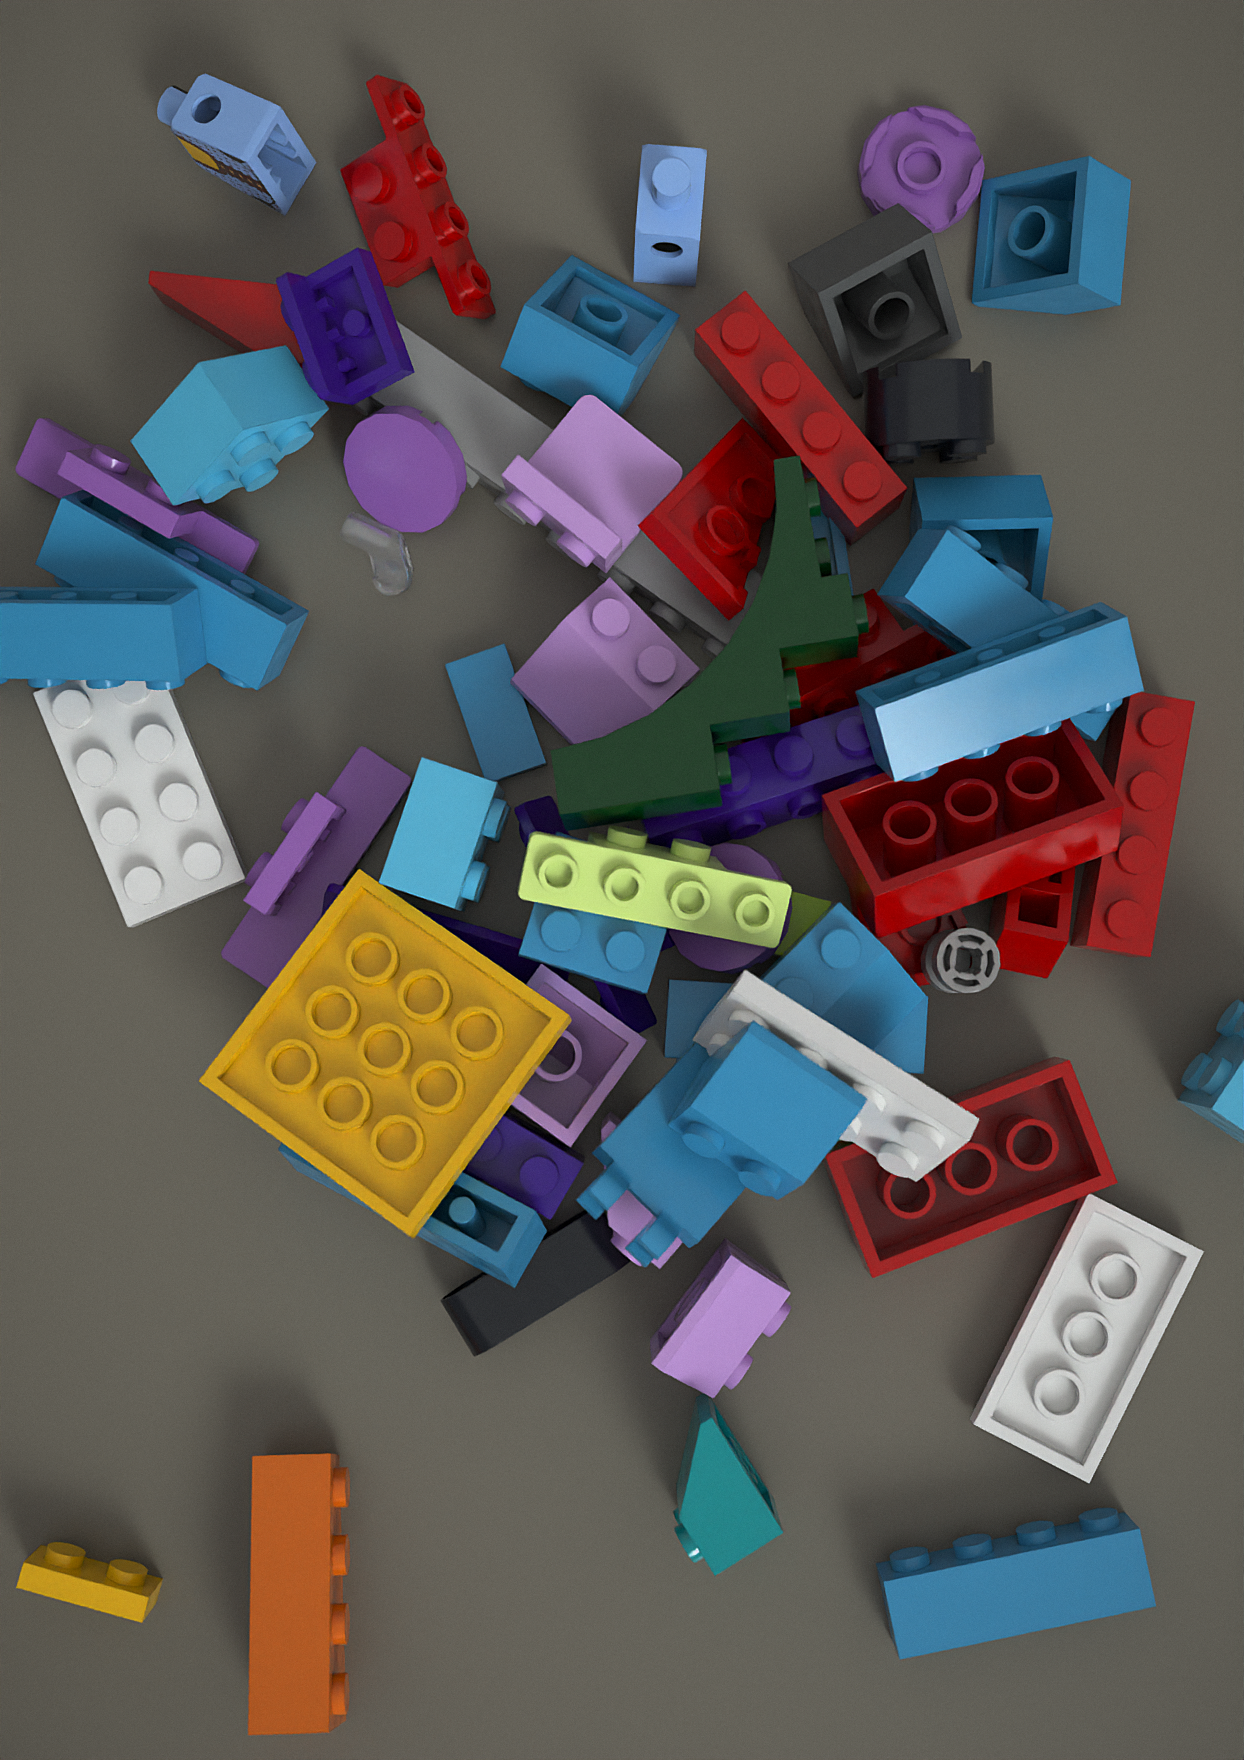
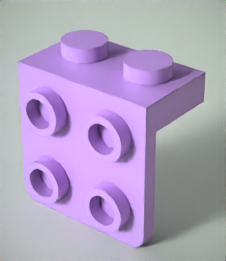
[501,395,683,573]

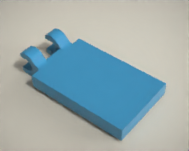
[576,1042,746,1268]

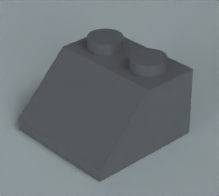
[787,203,962,397]

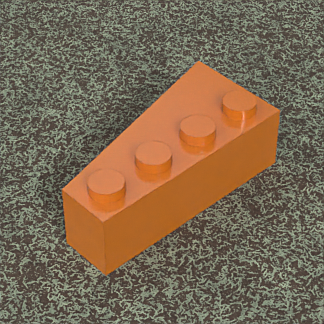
[248,1453,350,1735]

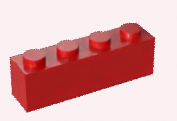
[694,290,907,546]
[1070,692,1195,957]

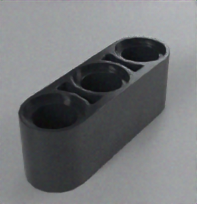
[440,1210,631,1356]

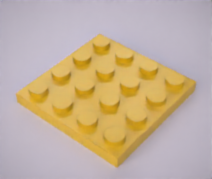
[199,869,572,1239]

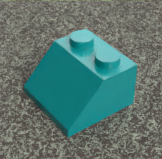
[673,1393,783,1576]

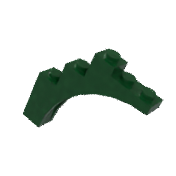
[550,455,869,831]

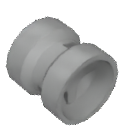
[920,928,1000,993]

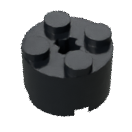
[862,358,995,467]

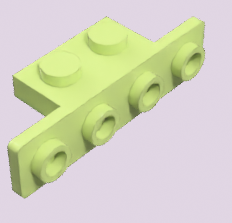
[518,826,792,948]

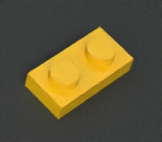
[16,1542,163,1623]

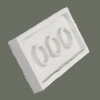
[33,680,248,927]
[692,970,980,1182]
[970,1194,1204,1483]

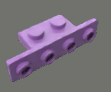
[15,418,259,574]
[221,746,412,988]

